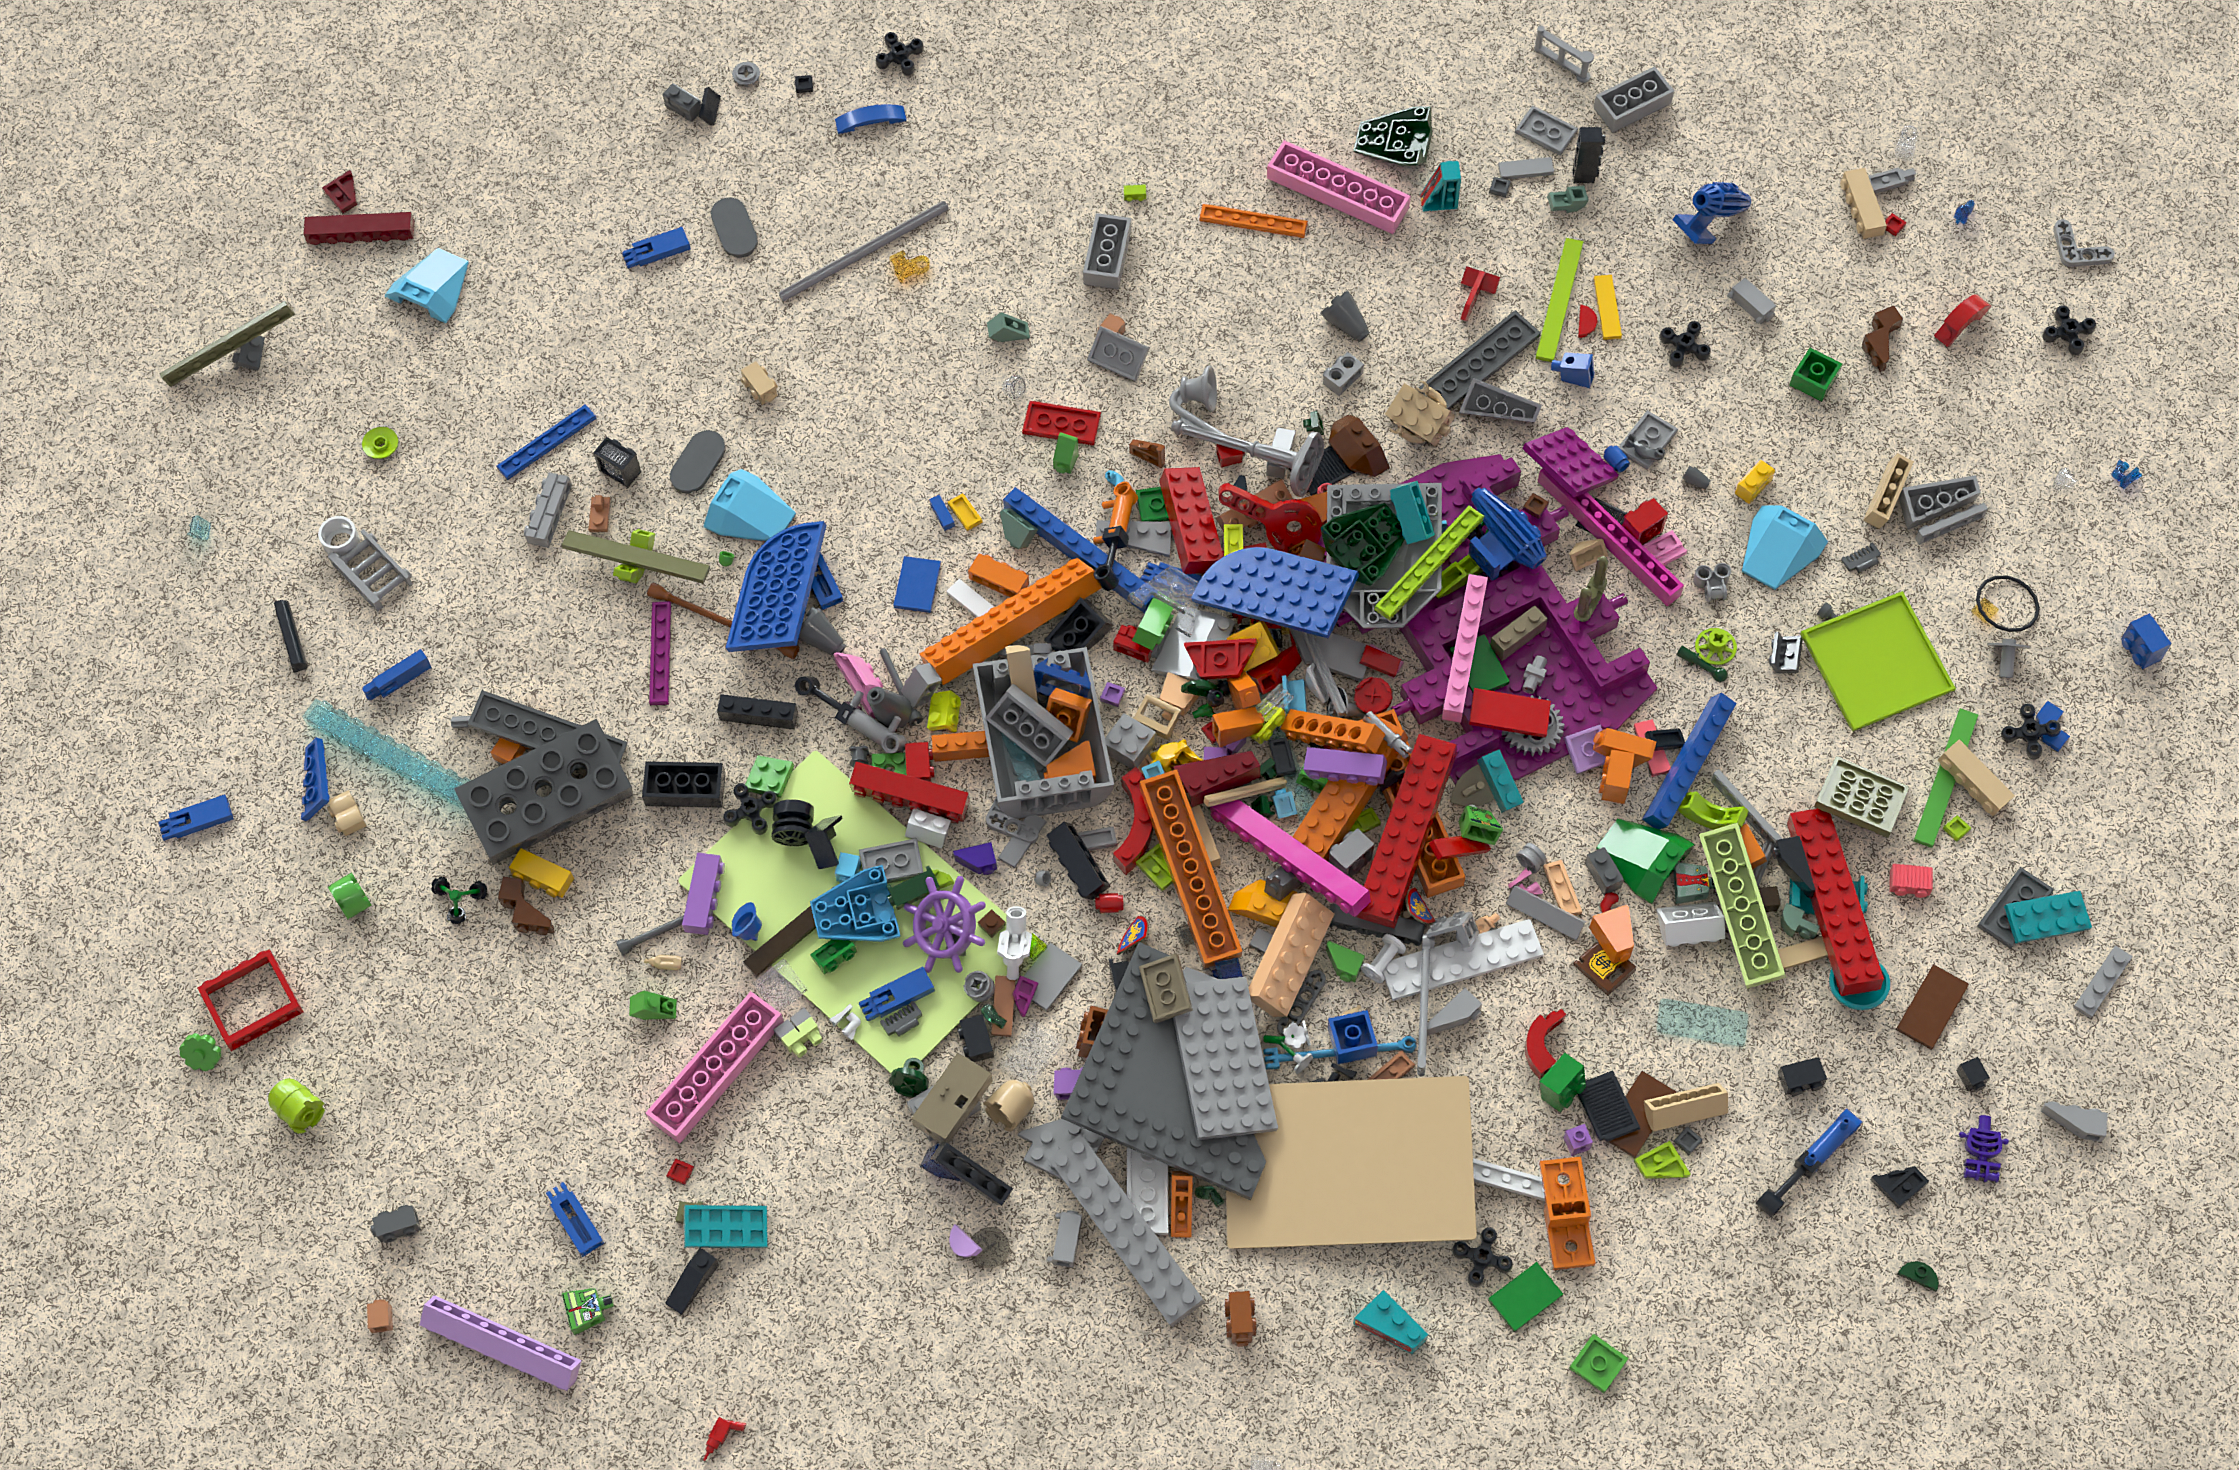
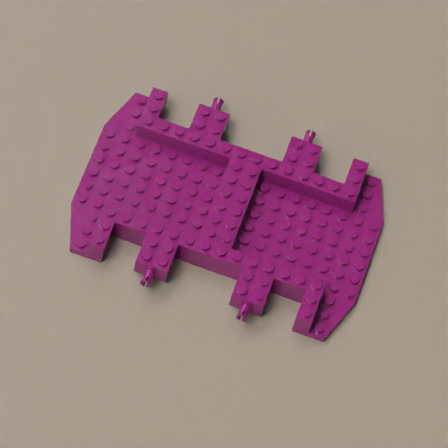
[1317,454,1657,785]

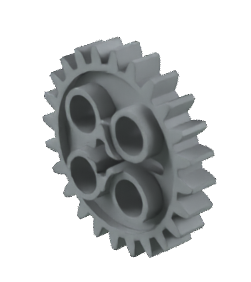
[1502,695,1564,756]

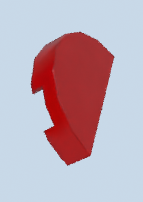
[1578,304,1598,338]

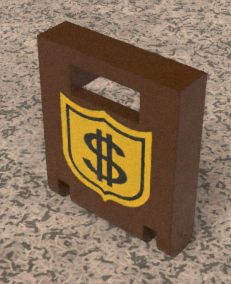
[1573,942,1636,996]

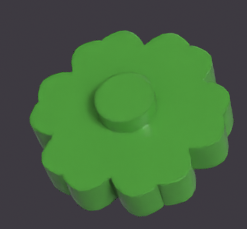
[179,1033,221,1071]

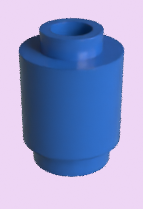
[1603,445,1630,473]

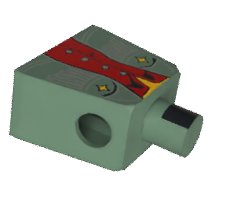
[1673,862,1716,904]

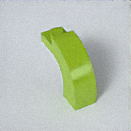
[613,529,656,583]
[1677,791,1749,830]

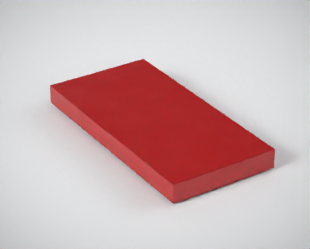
[1022,400,1101,446]
[1469,688,1551,738]

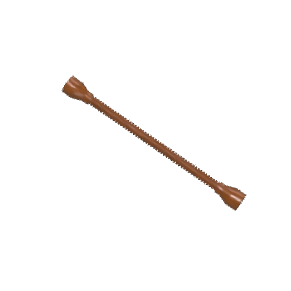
[647,582,800,660]

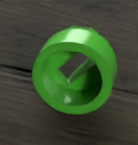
[719,551,735,567]

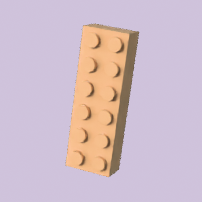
[1248,893,1334,1017]

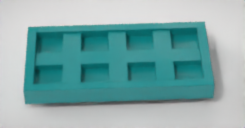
[2004,890,2092,944]
[684,1205,767,1248]

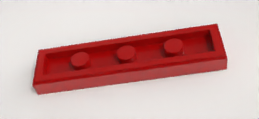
[1429,836,1491,860]

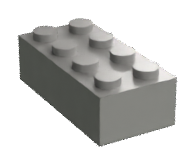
[1594,66,1674,133]
[1083,213,1132,289]
[985,684,1073,767]

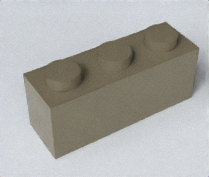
[1490,606,1547,661]

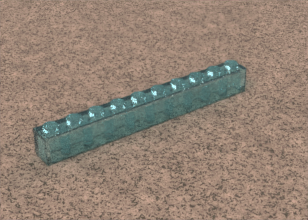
[302,699,471,809]

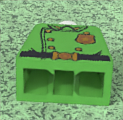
[1458,805,1503,845]

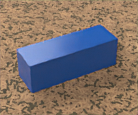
[929,495,955,531]

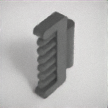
[1841,543,1881,573]
[880,1001,922,1037]

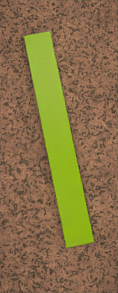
[1536,238,1584,362]
[1374,506,1484,621]

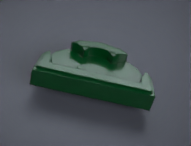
[1181,679,1218,697]
[1897,1261,1939,1292]

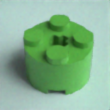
[328,872,372,919]

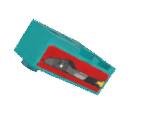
[1420,161,1461,212]
[1353,1290,1429,1355]

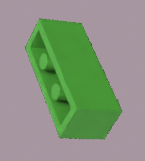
[1132,597,1174,650]

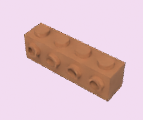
[1216,479,1293,532]

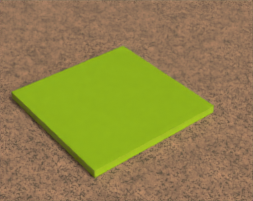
[1800,591,1956,732]

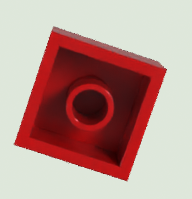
[1622,498,1668,545]

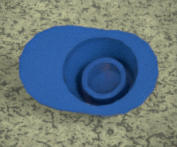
[732,902,762,941]

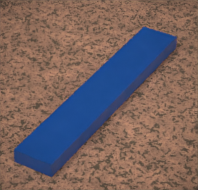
[496,404,597,480]

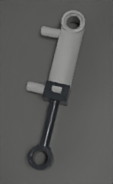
[795,676,907,753]

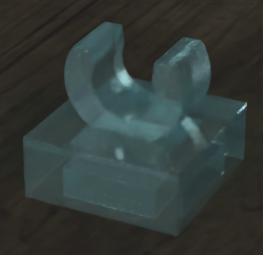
[187,515,211,540]

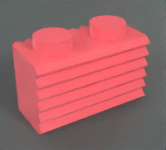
[1889,864,1933,898]

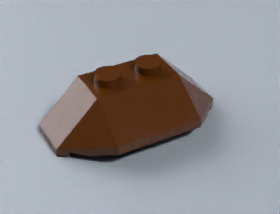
[1328,414,1390,477]

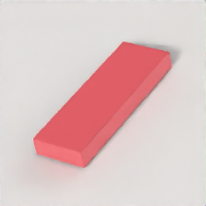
[1634,719,1671,777]

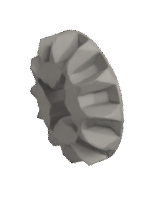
[732,62,760,87]

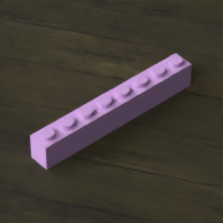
[420,1295,582,1391]

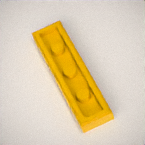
[1593,275,1622,340]

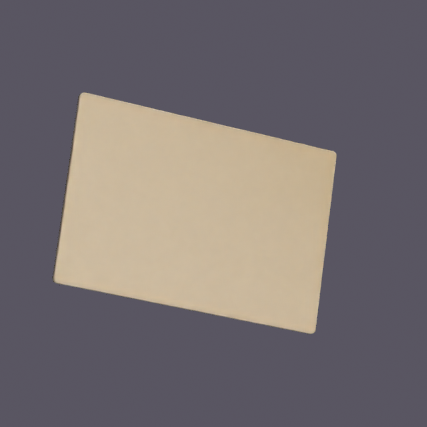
[1226,1076,1477,1249]

